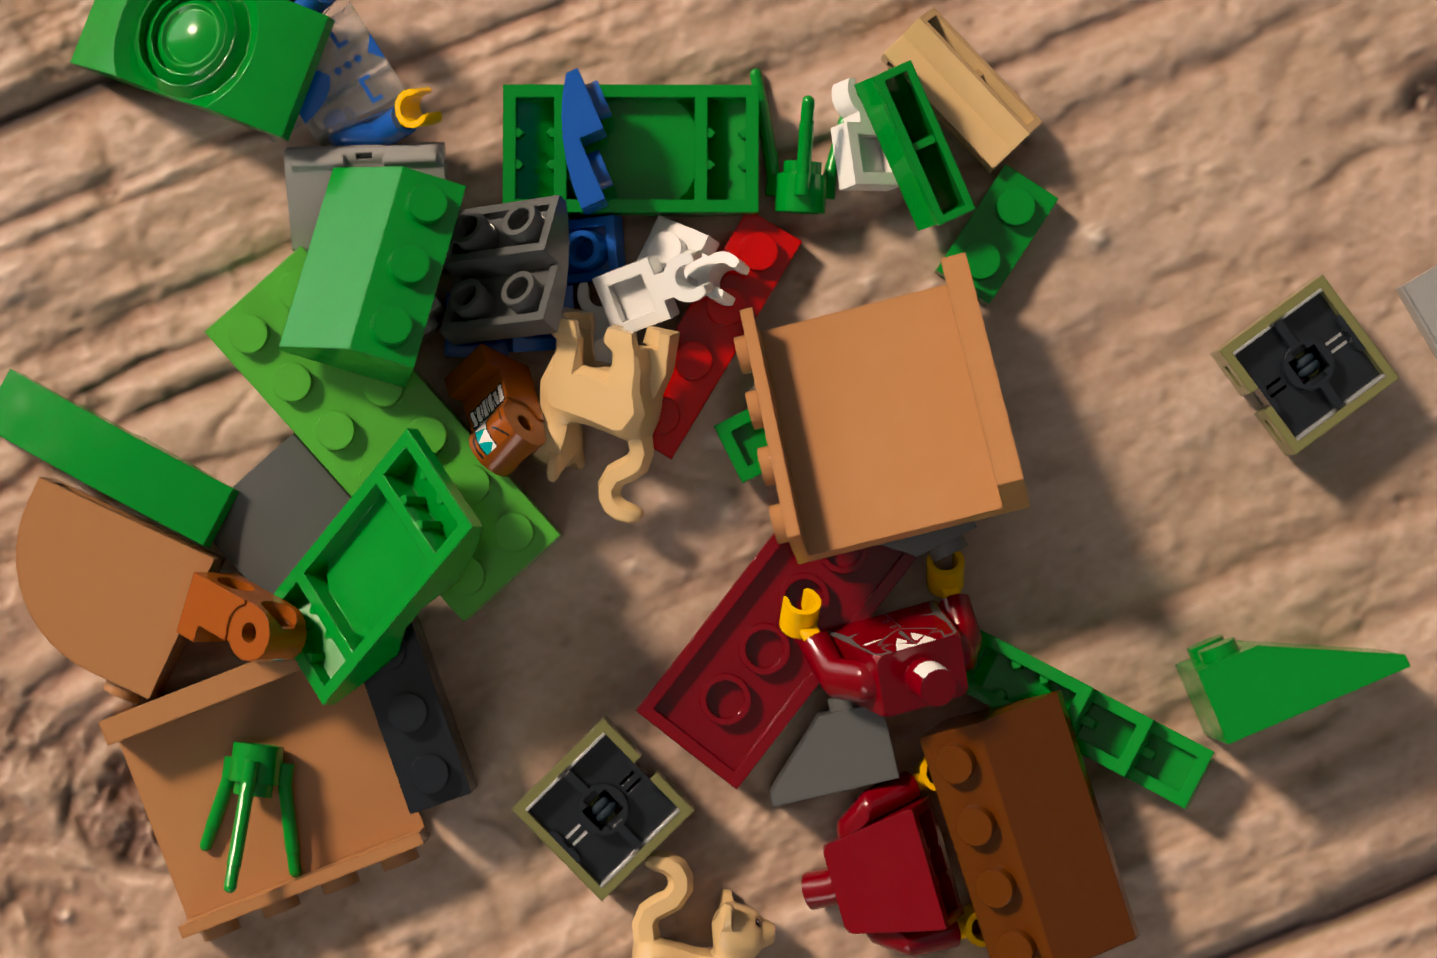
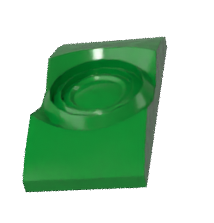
[70,0,335,141]
[502,84,759,217]
[274,428,483,705]

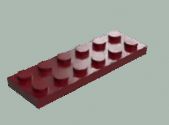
[636,533,917,790]

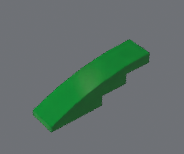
[0,369,239,548]
[966,630,1217,810]

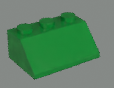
[278,166,466,388]

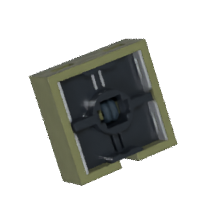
[1210,274,1399,456]
[512,715,695,901]

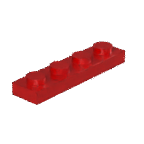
[652,214,802,460]

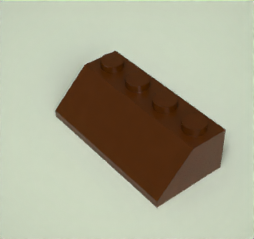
[919,690,1139,958]

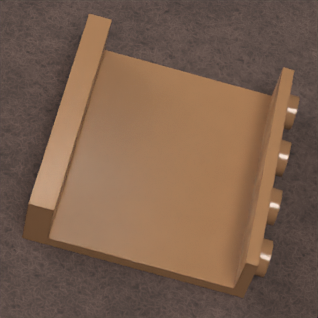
[734,252,1030,564]
[98,659,430,942]

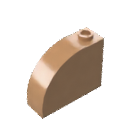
[16,477,226,704]

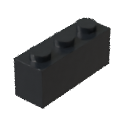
[364,614,478,815]

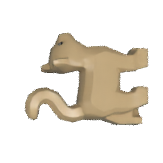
[532,307,680,524]
[632,850,776,958]

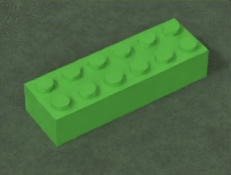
[205,246,564,622]

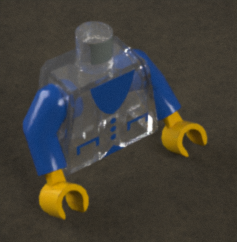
[267,0,442,146]

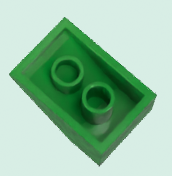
[1175,634,1411,745]

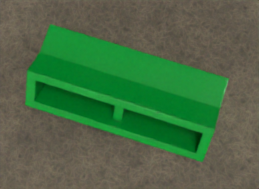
[854,60,976,231]

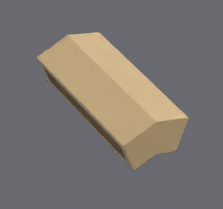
[881,7,1043,174]

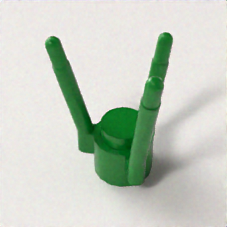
[750,68,859,215]
[200,741,302,893]

